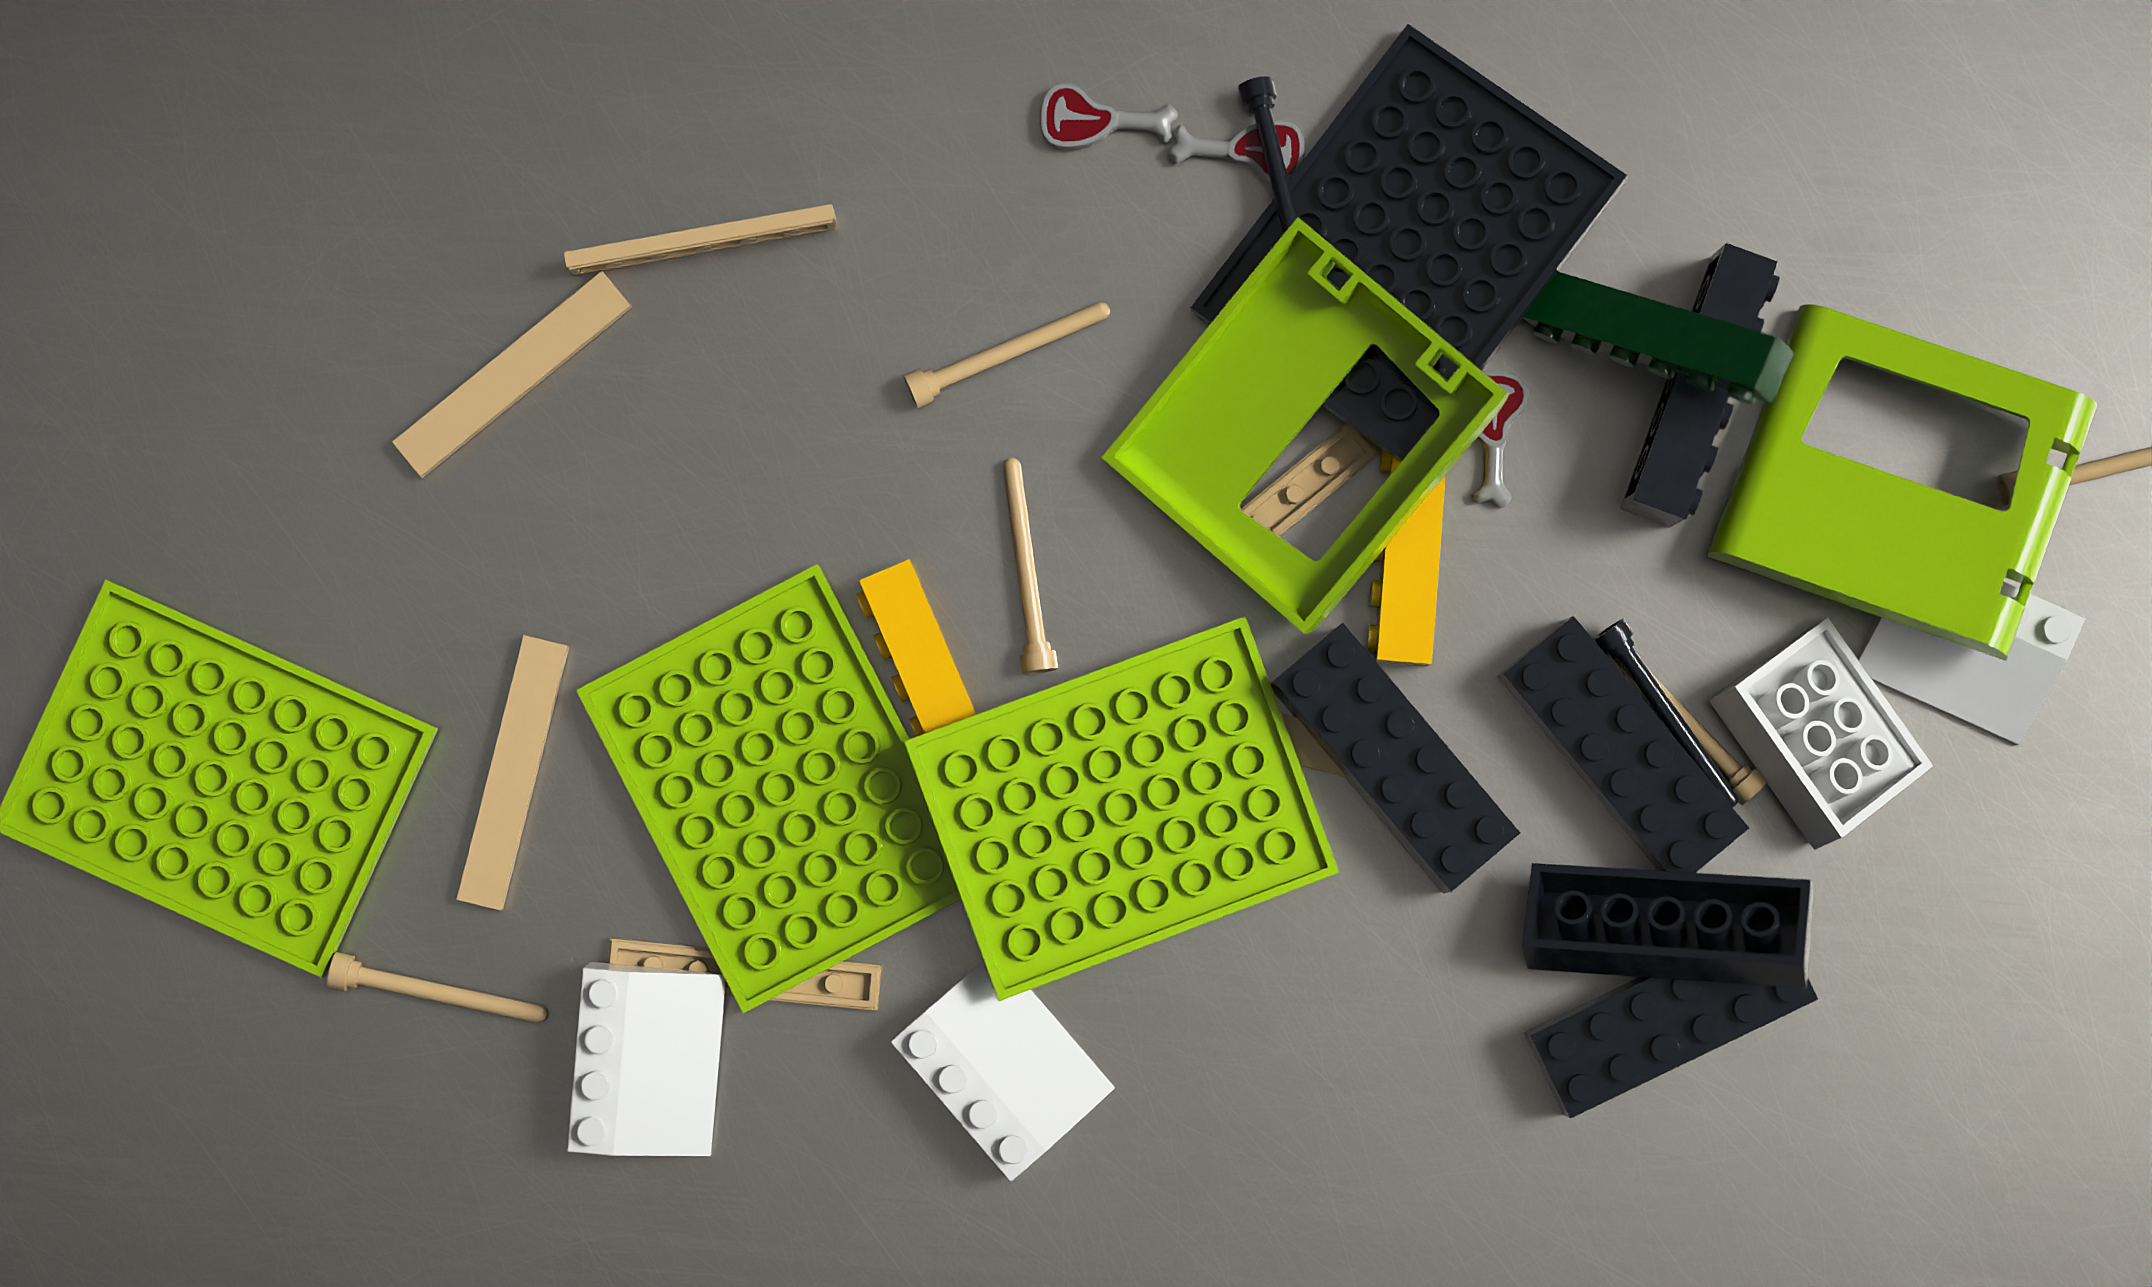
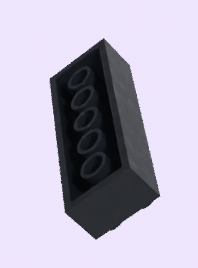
[1620,243,1780,527]
[1497,616,1749,873]
[1270,623,1520,894]
[1522,863,1813,988]
[1524,976,1818,1119]

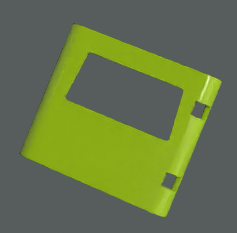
[1101,217,1509,634]
[1707,304,2097,661]

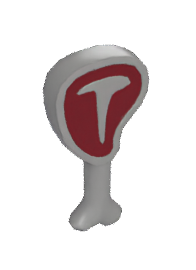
[1041,83,1177,150]
[1167,120,1304,186]
[1472,371,1528,508]

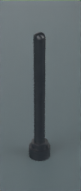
[1238,76,1298,234]
[1594,618,1738,807]

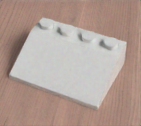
[1857,582,2086,745]
[1709,617,1933,850]
[568,962,726,1156]
[891,962,1115,1181]

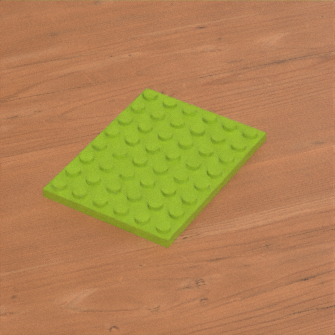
[576,564,960,1013]
[0,579,439,978]
[903,616,1339,1001]

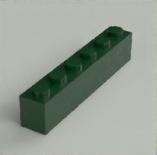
[1523,272,1794,404]

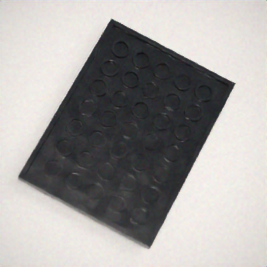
[1190,24,1627,462]

